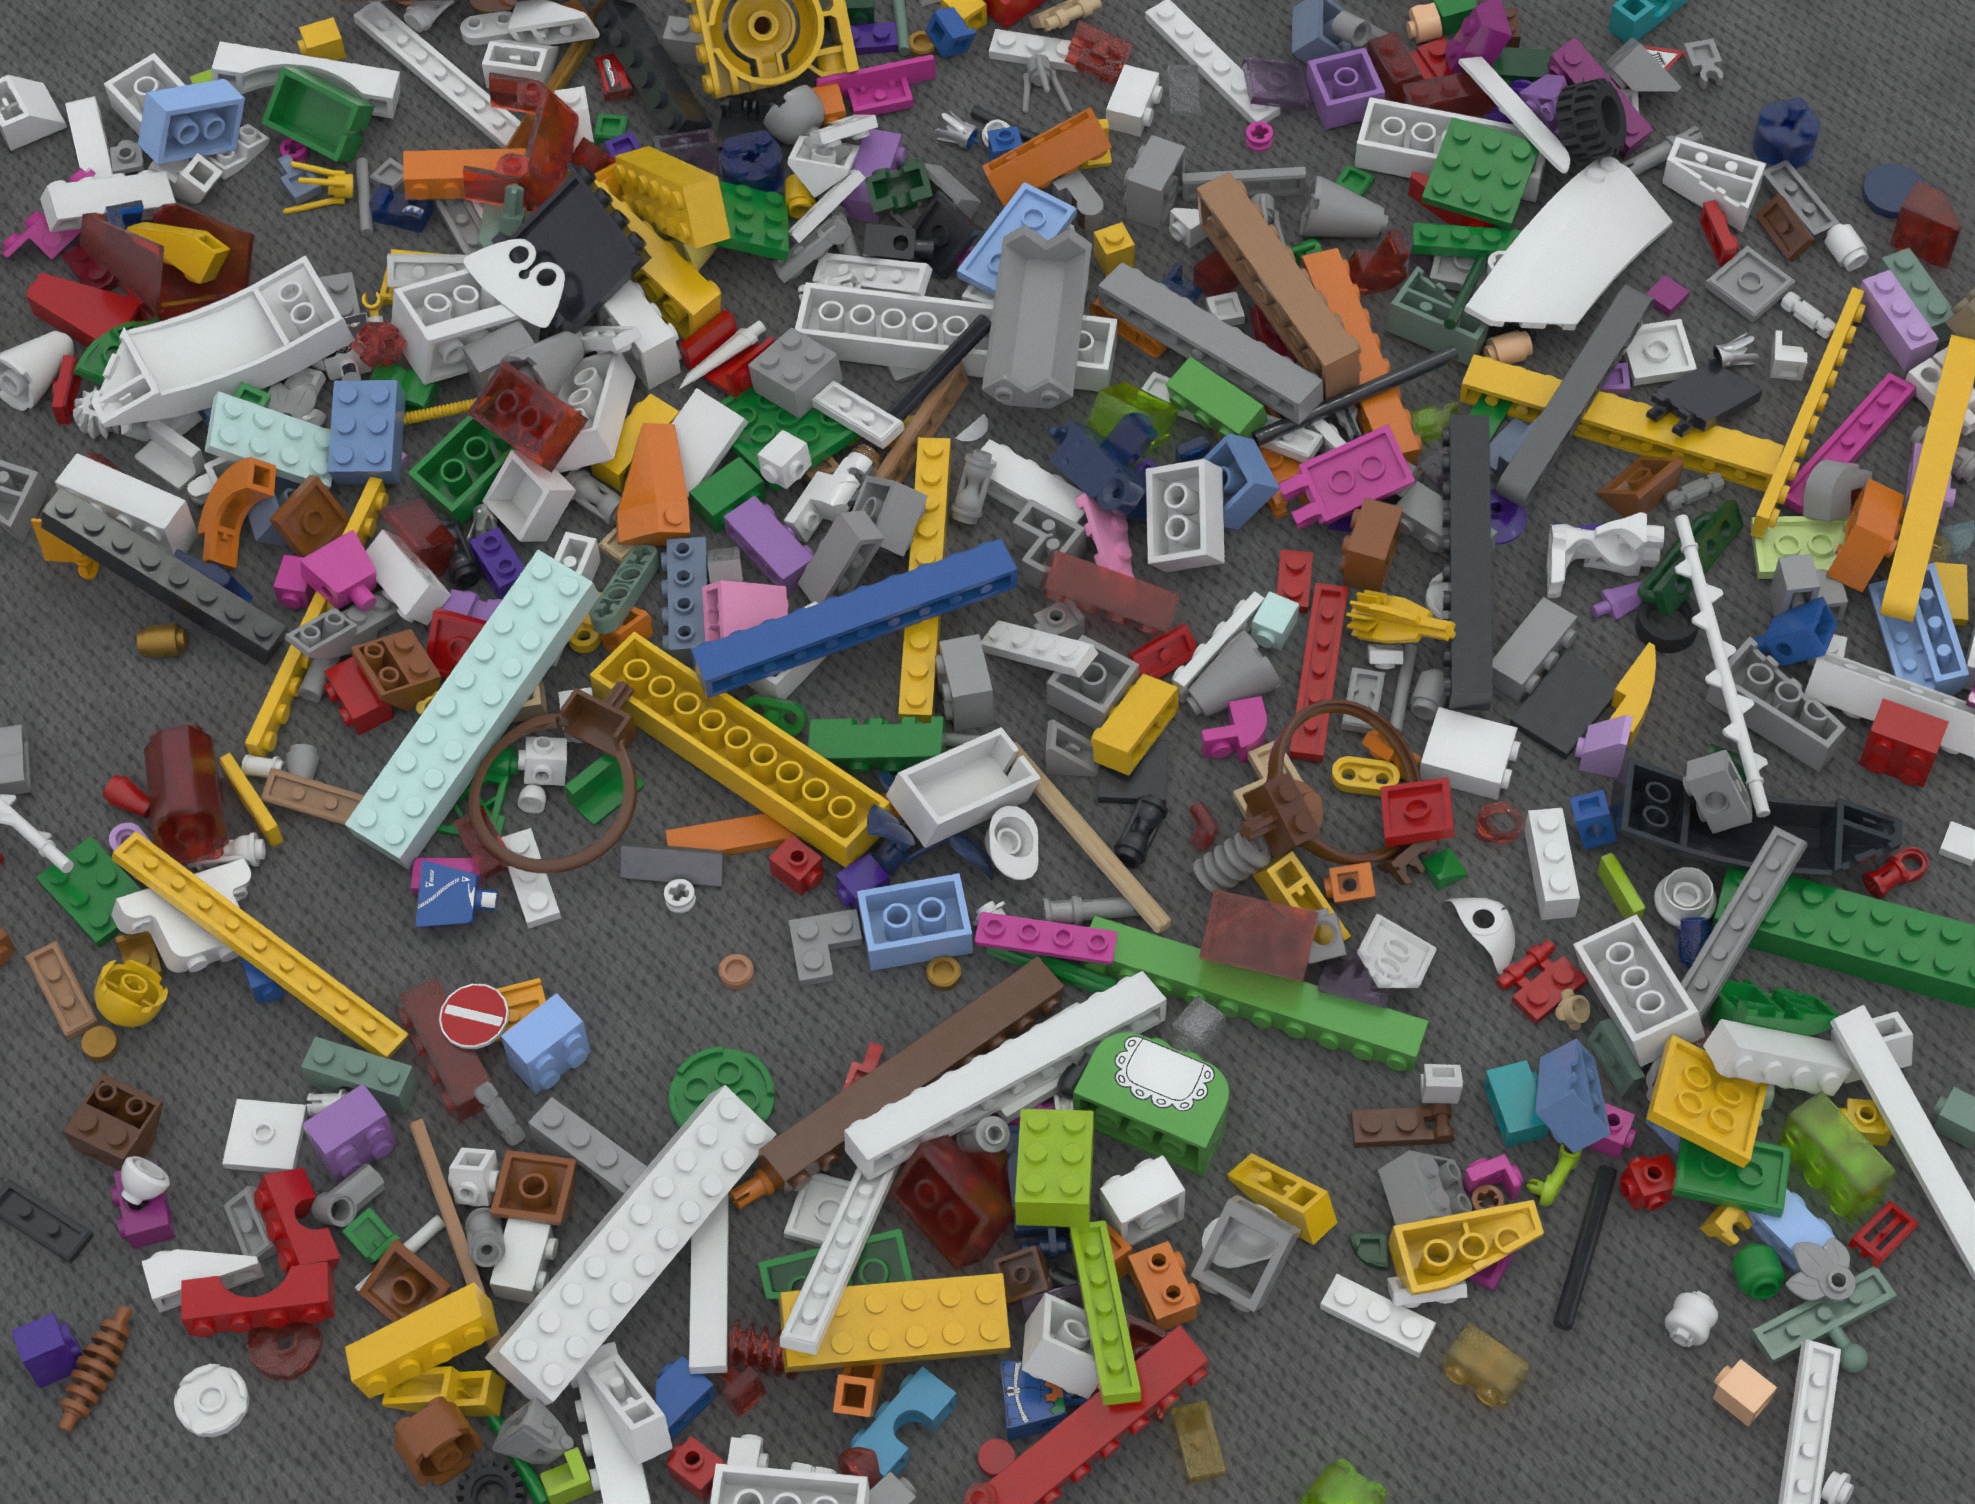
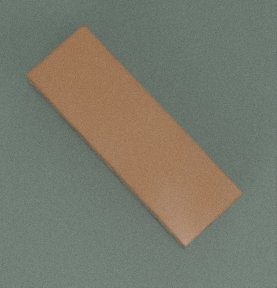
[260,767,365,826]
[25,940,100,1041]

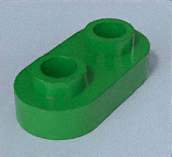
[743,694,808,736]

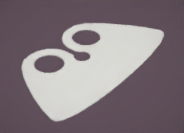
[463,239,565,328]

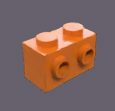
[1128,1241,1201,1333]

